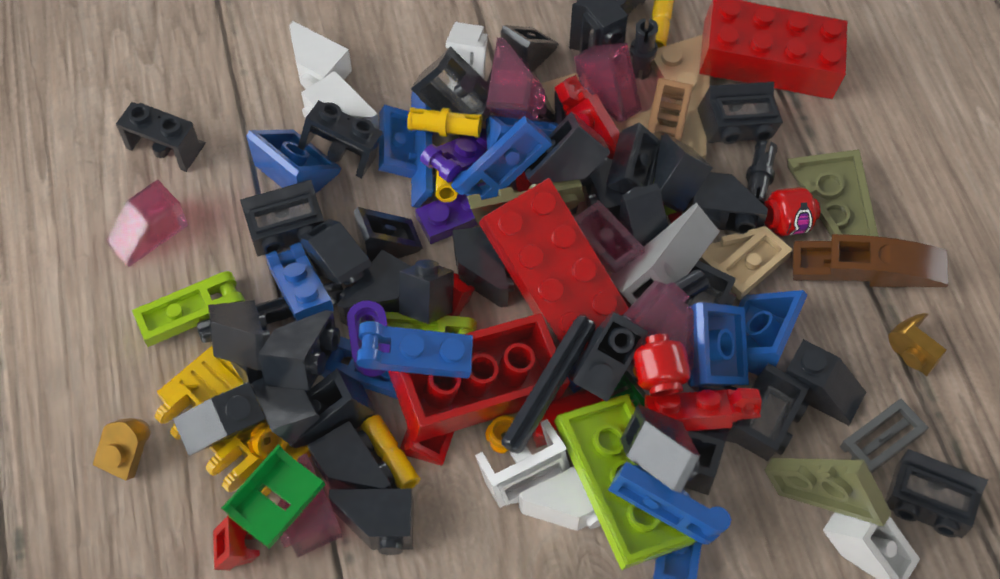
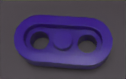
[347,300,390,376]

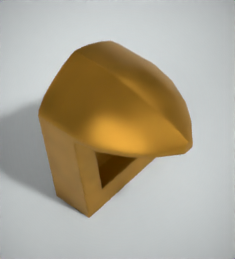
[888,313,947,376]
[92,418,151,481]

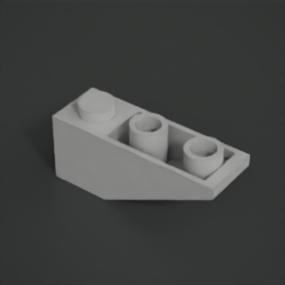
[610,203,720,307]

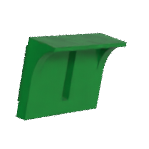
[221,444,326,549]

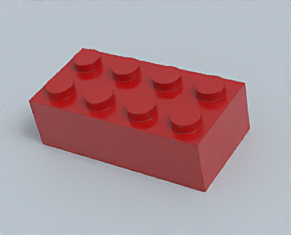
[699,0,848,99]
[479,177,630,349]
[388,313,570,443]

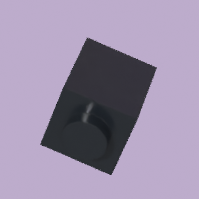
[399,259,454,324]

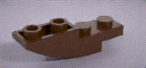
[793,234,948,287]

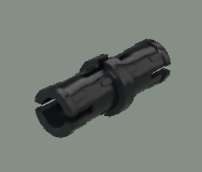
[630,18,658,79]
[746,140,778,204]

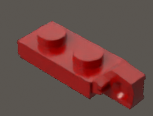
[554,75,620,160]
[645,388,762,431]

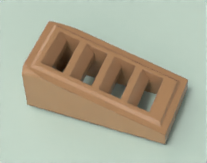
[647,78,693,141]

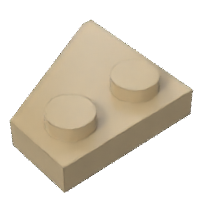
[699,226,793,300]

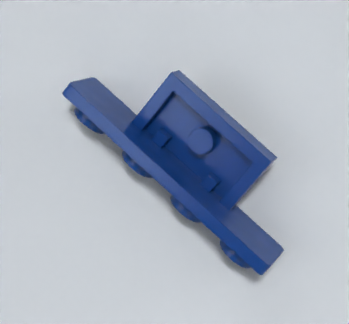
[378,91,436,208]

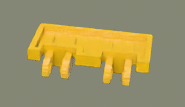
[154,346,311,496]

